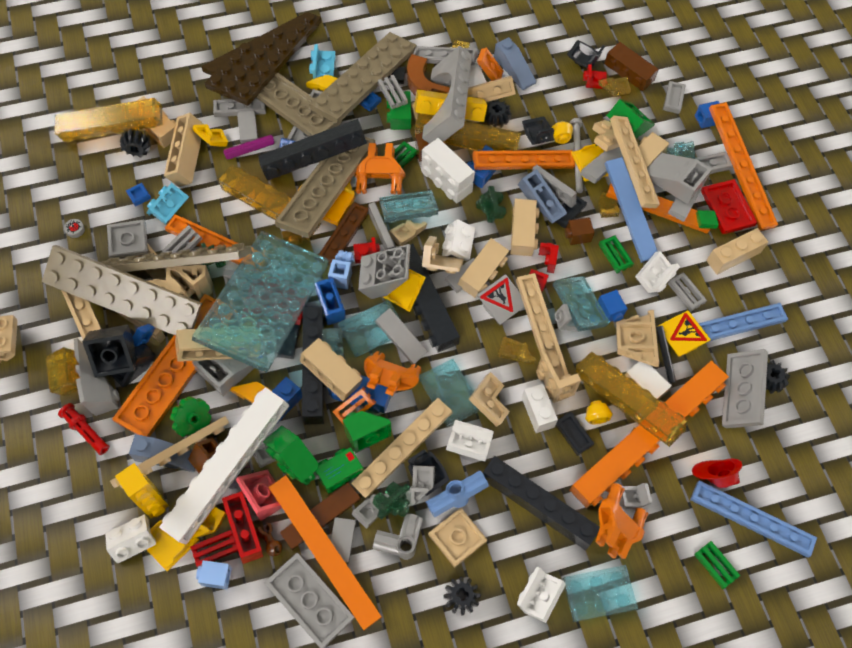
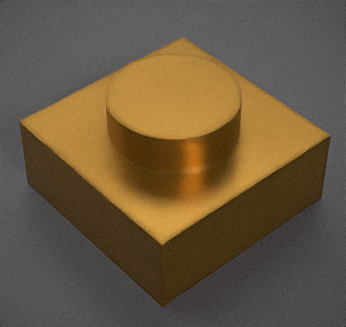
[282,231,303,248]

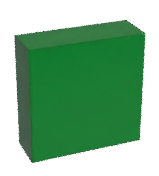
[696,210,719,229]

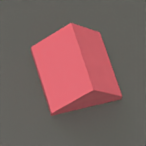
[235,469,282,521]

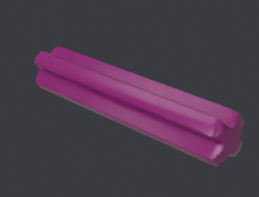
[223,135,275,159]

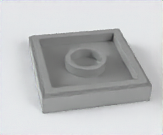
[107,219,148,258]

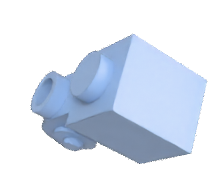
[328,250,354,289]

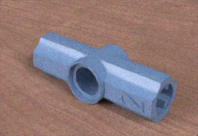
[426,471,489,517]

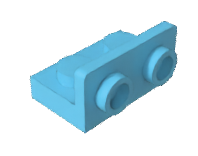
[309,44,336,79]
[147,183,189,225]

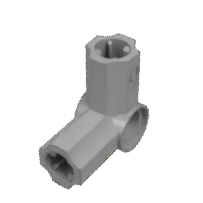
[373,514,423,560]

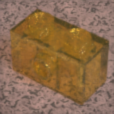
[46,347,80,396]

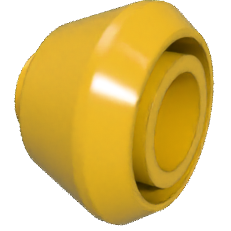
[552,121,573,144]
[585,400,613,425]

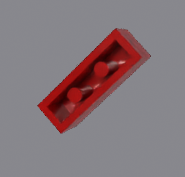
[222,491,263,564]

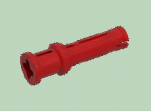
[58,403,110,455]

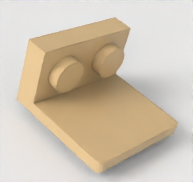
[422,236,464,274]
[536,353,581,403]

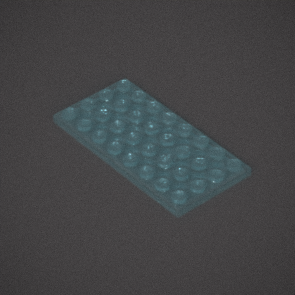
[192,231,330,373]

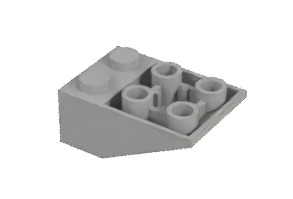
[647,153,712,204]
[358,244,410,299]
[192,350,267,396]

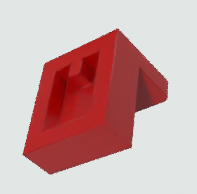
[583,64,607,89]
[353,237,380,264]
[538,243,559,274]

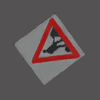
[477,274,524,325]

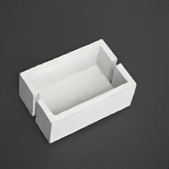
[421,138,475,203]

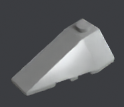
[74,338,120,416]

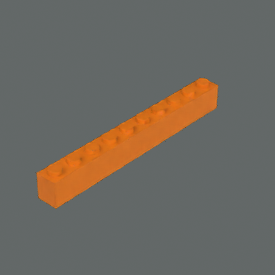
[569,360,729,509]

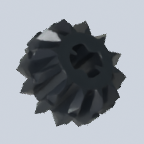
[484,99,511,129]
[120,128,151,158]
[766,360,790,394]
[443,577,481,616]

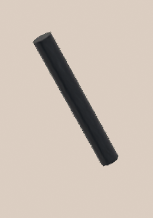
[656,326,676,384]

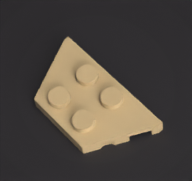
[616,310,659,367]

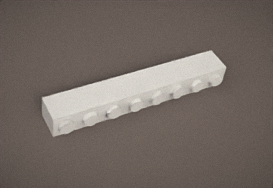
[160,387,289,544]

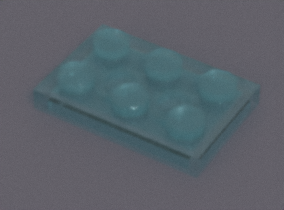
[379,190,438,223]
[552,276,610,332]
[338,300,401,357]
[419,359,480,427]
[563,565,638,623]

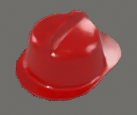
[692,458,743,488]

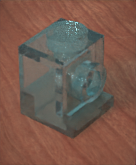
[667,141,695,159]
[322,328,344,355]

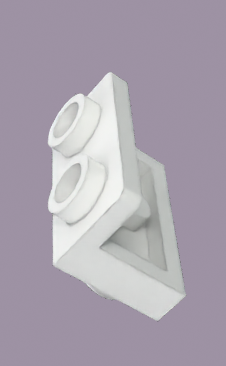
[442,219,475,261]
[635,251,680,293]
[446,420,494,462]
[105,514,156,563]
[517,567,566,623]

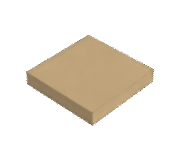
[428,508,488,568]

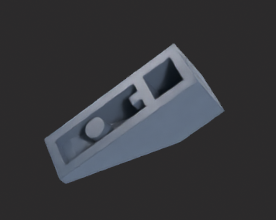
[494,37,536,90]
[517,169,567,223]
[129,434,195,472]

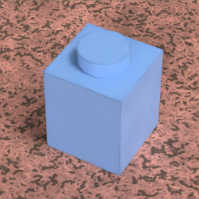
[196,560,232,590]

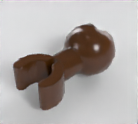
[256,523,282,557]

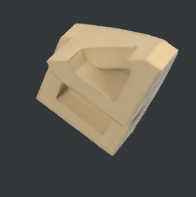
[389,219,427,246]

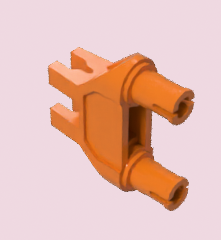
[354,143,406,195]
[364,351,421,396]
[595,483,648,559]

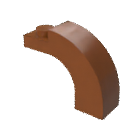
[407,54,450,96]

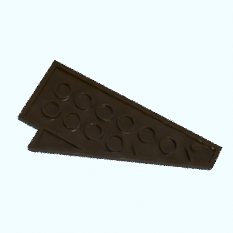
[201,12,322,106]

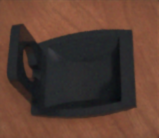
[567,40,605,68]
[522,116,554,145]
[408,449,450,496]

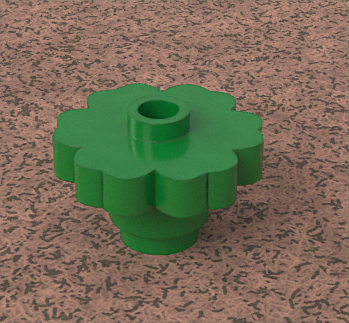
[170,396,211,437]

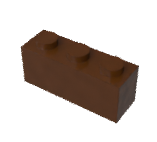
[604,42,659,91]

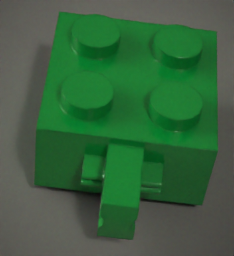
[263,425,319,485]

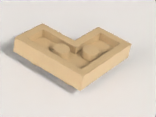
[592,120,619,152]
[469,372,510,427]

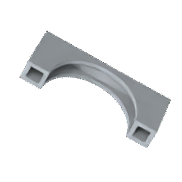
[422,46,472,144]

